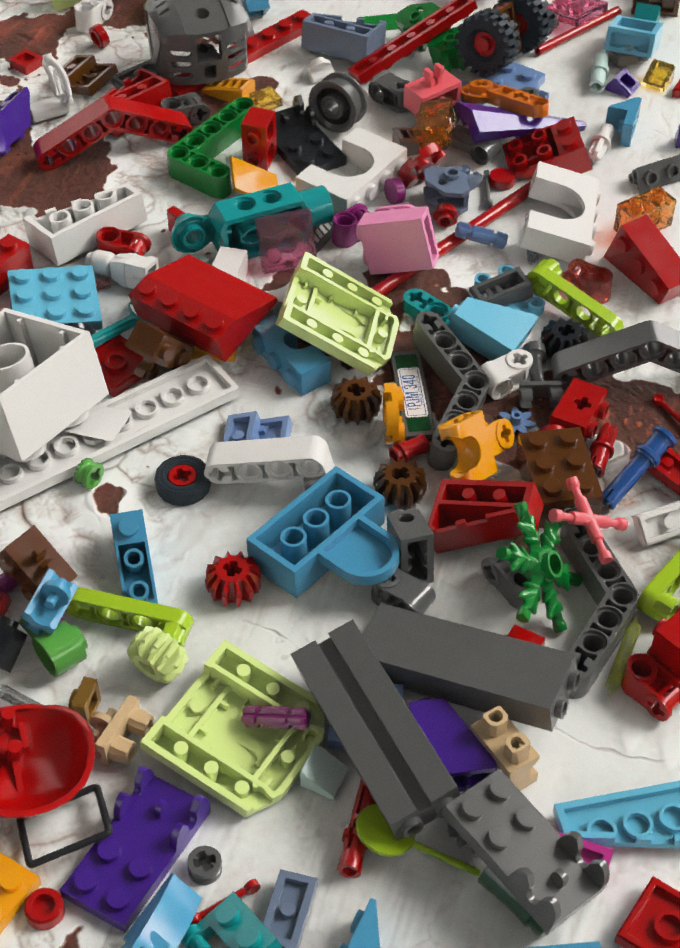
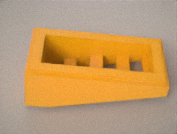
[201,78,255,103]

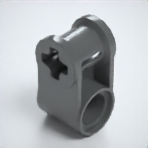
[368,72,410,113]
[160,92,210,126]
[481,547,528,609]
[371,568,436,614]

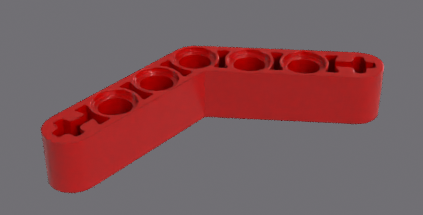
[33,95,193,171]

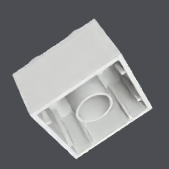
[0,308,109,462]

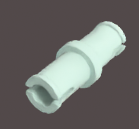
[589,51,609,93]

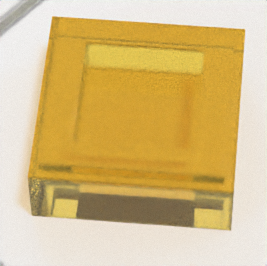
[249,86,283,110]

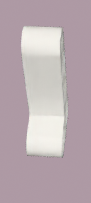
[204,435,335,491]

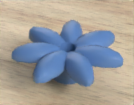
[499,407,536,433]

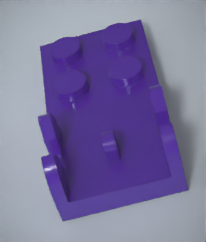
[60,766,211,933]

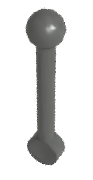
[483,170,493,209]

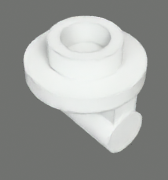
[307,57,335,83]

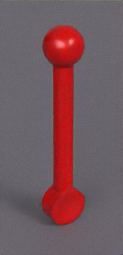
[652,394,680,423]
[190,879,261,925]

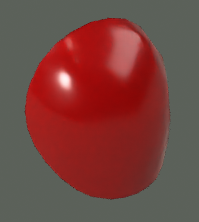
[0,704,95,819]

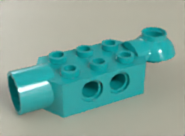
[171,182,334,259]

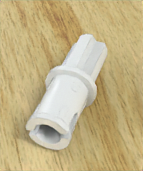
[588,123,615,163]

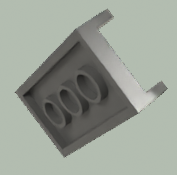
[441,768,610,935]

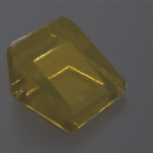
[642,59,675,92]

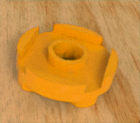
[383,383,405,444]

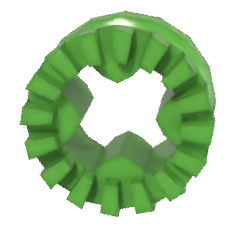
[74,458,104,489]

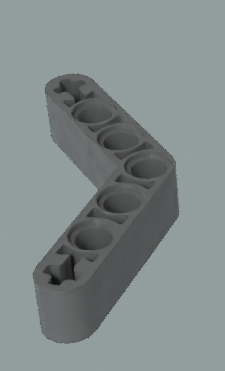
[411,311,490,471]
[551,320,680,390]
[559,510,639,699]

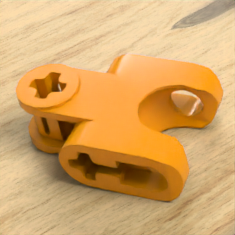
[438,410,514,480]

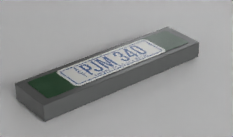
[390,350,435,442]

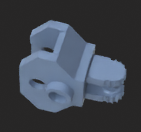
[423,164,483,215]

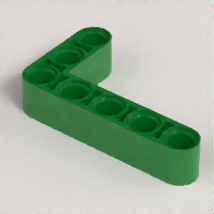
[167,97,254,199]

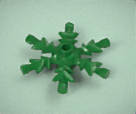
[495,501,583,633]

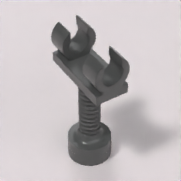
[518,341,563,408]

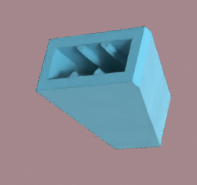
[447,297,539,361]

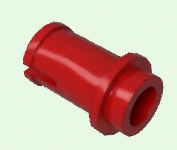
[389,434,430,463]

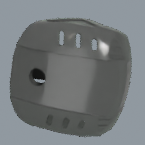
[144,0,248,85]

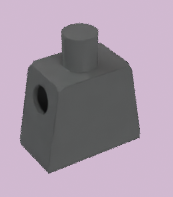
[387,509,434,583]

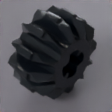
[540,317,590,360]

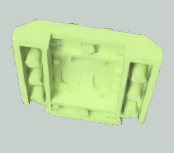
[275,251,399,375]
[140,640,325,818]

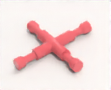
[548,476,628,565]

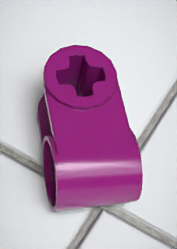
[332,203,369,248]

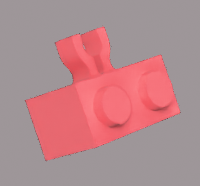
[404,63,462,120]

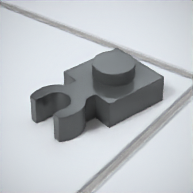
[605,47,649,68]

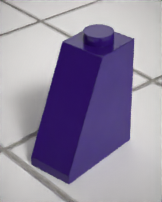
[408,698,498,792]

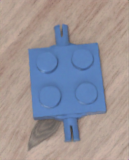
[474,61,550,100]

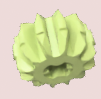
[126,626,188,684]

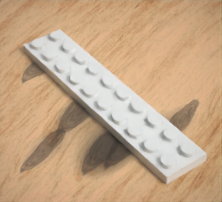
[0,354,240,511]

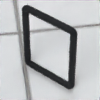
[16,784,113,868]

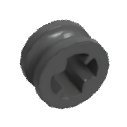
[187,845,222,885]

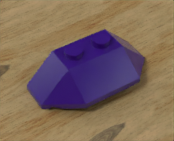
[0,86,31,157]

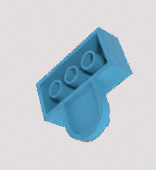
[246,466,399,599]

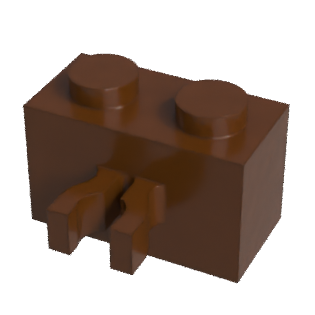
[125,320,195,381]
[0,525,78,601]

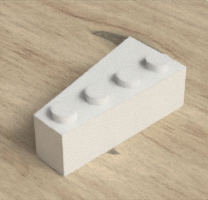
[23,183,148,266]

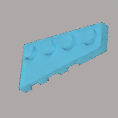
[553,781,680,849]

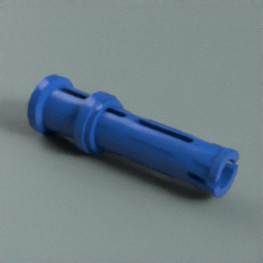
[602,425,677,510]

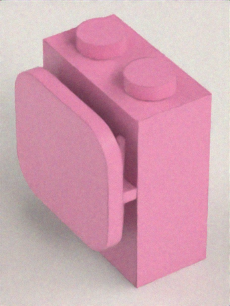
[356,204,439,275]

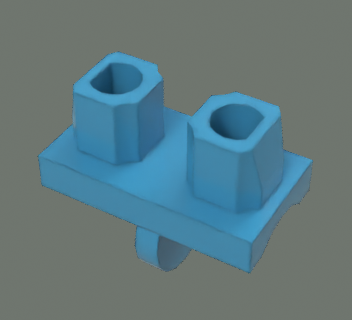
[21,568,79,635]

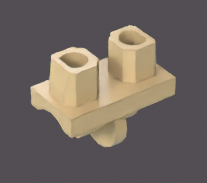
[89,694,155,768]

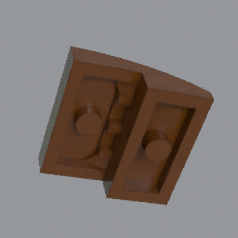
[48,55,118,96]

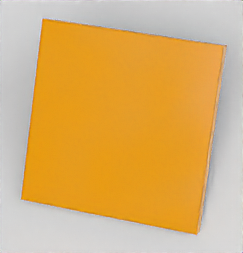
[230,156,278,195]

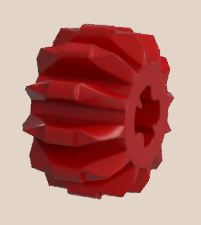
[205,551,261,607]

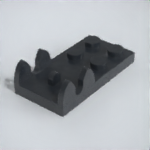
[260,94,347,175]

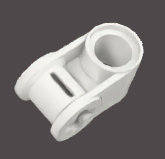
[74,0,113,33]
[480,349,533,400]

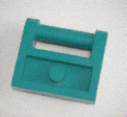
[181,891,282,948]

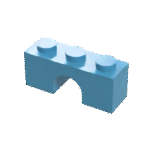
[251,313,331,396]

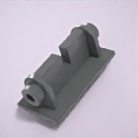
[628,154,680,193]

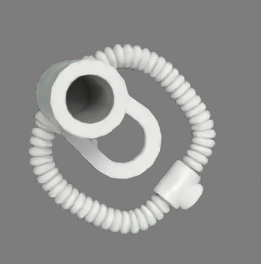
[30,53,74,124]

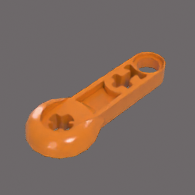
[461,79,549,118]

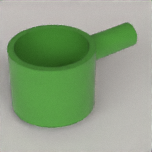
[19,618,88,678]

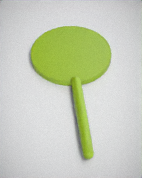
[356,804,481,876]

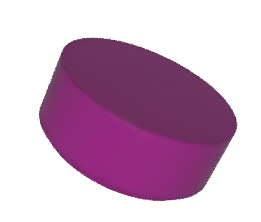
[384,177,406,205]

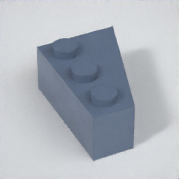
[301,13,387,64]

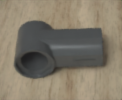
[449,124,503,165]

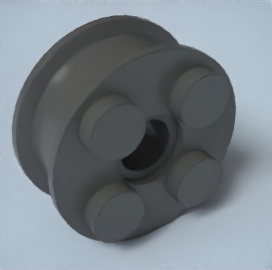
[308,72,367,133]

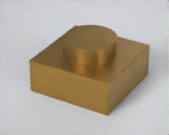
[69,676,101,726]

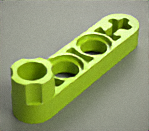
[526,258,624,337]
[636,550,680,622]
[65,587,194,648]

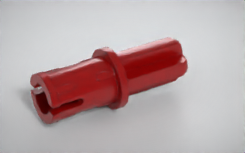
[590,423,618,478]

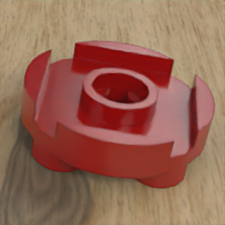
[397,142,447,189]

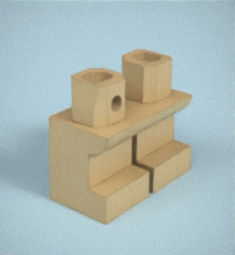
[470,706,540,791]

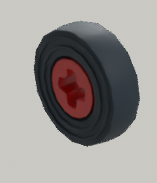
[154,455,211,506]

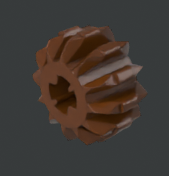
[331,375,382,426]
[373,457,427,510]

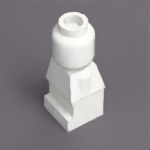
[85,250,159,289]

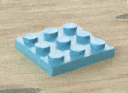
[8,265,102,330]

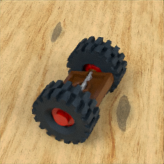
[455,0,554,76]

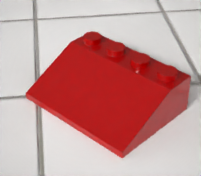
[128,254,278,362]

